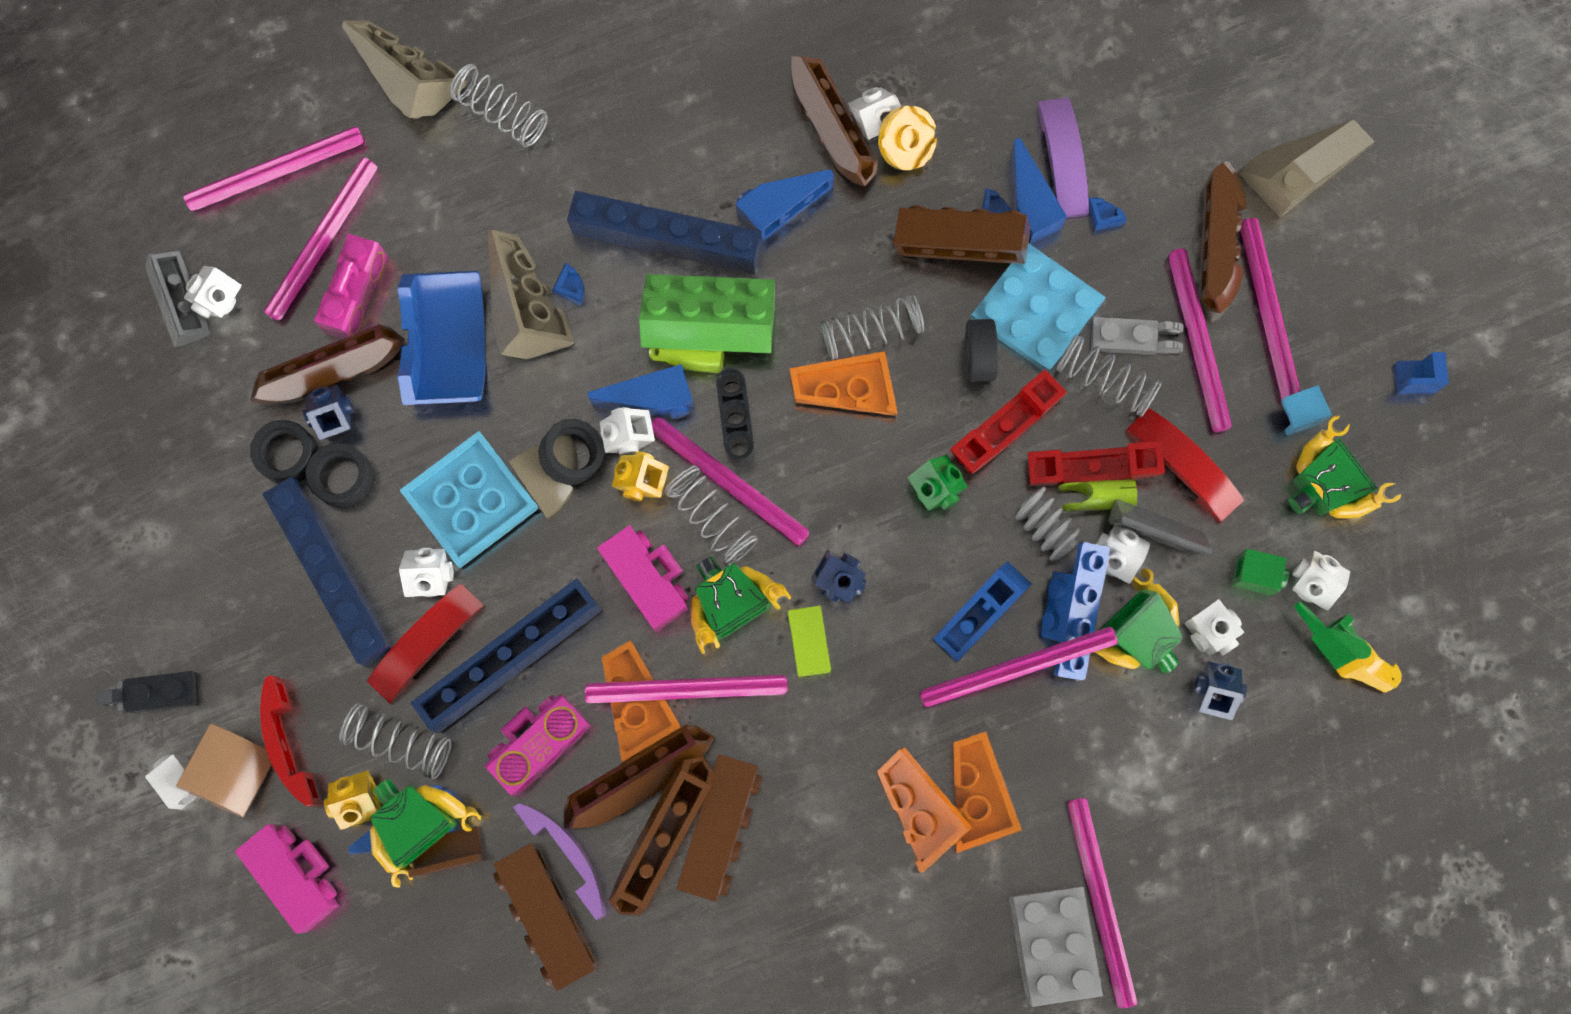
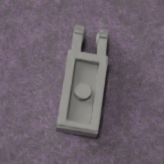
[1091,317,1183,355]

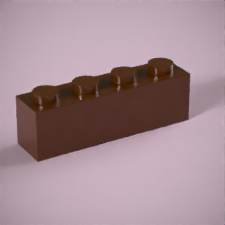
[893,205,1031,264]
[676,754,763,902]
[493,843,599,992]

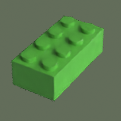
[639,274,775,353]

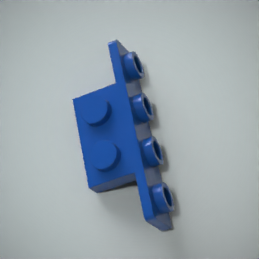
[1041,542,1110,680]

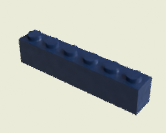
[567,190,763,275]
[262,477,394,668]
[410,578,602,733]

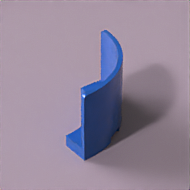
[397,271,486,405]

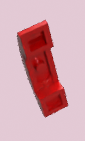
[949,369,1067,475]
[1125,408,1244,524]
[1027,441,1165,486]
[367,584,485,704]
[260,675,323,808]

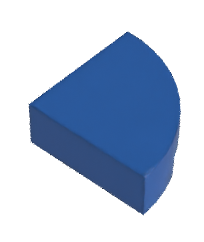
[982,188,1011,213]
[1088,197,1127,231]
[552,263,585,306]

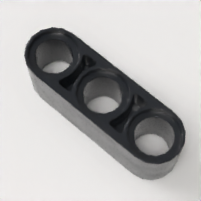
[716,368,755,467]

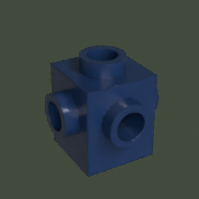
[303,385,354,440]
[811,549,867,603]
[1193,661,1247,720]

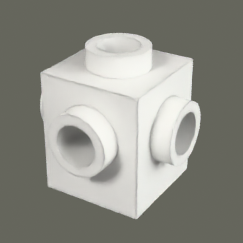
[848,87,901,140]
[184,266,242,318]
[599,407,655,456]
[1096,525,1151,584]
[399,548,454,597]
[1292,551,1350,611]
[1184,599,1244,656]

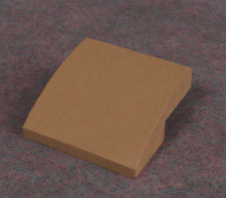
[176,723,272,818]

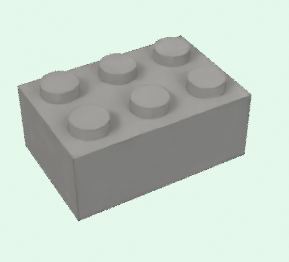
[1008,886,1103,1007]

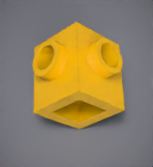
[612,451,669,501]
[324,770,381,830]

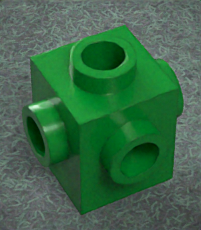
[907,454,968,511]

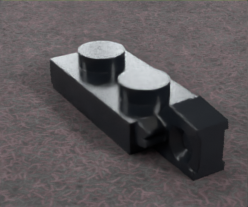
[97,671,197,713]

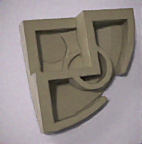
[509,434,578,520]

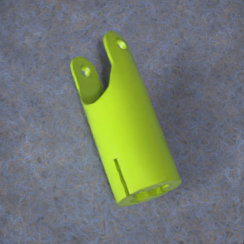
[649,348,724,374]
[1058,479,1137,512]

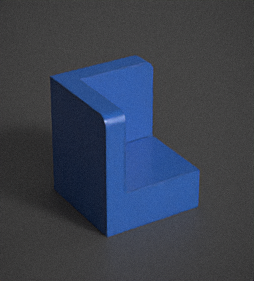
[1394,352,1449,394]

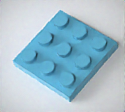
[970,243,1106,372]
[400,431,539,568]

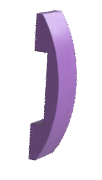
[1037,98,1089,218]
[513,803,606,920]

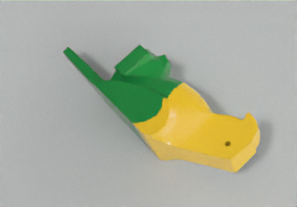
[1294,601,1402,693]

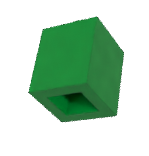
[1232,549,1289,596]

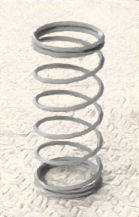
[450,64,548,147]
[820,293,924,360]
[1056,334,1162,417]
[664,465,758,566]
[339,703,452,780]

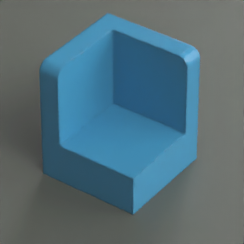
[1281,385,1332,436]

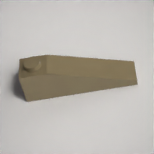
[342,20,467,119]
[1238,119,1375,218]
[488,229,574,359]

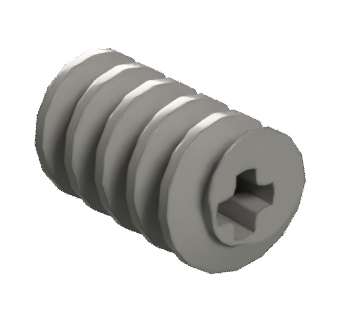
[1015,487,1086,562]

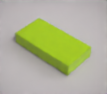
[788,605,831,678]

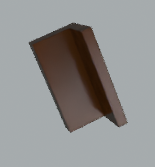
[408,826,486,878]

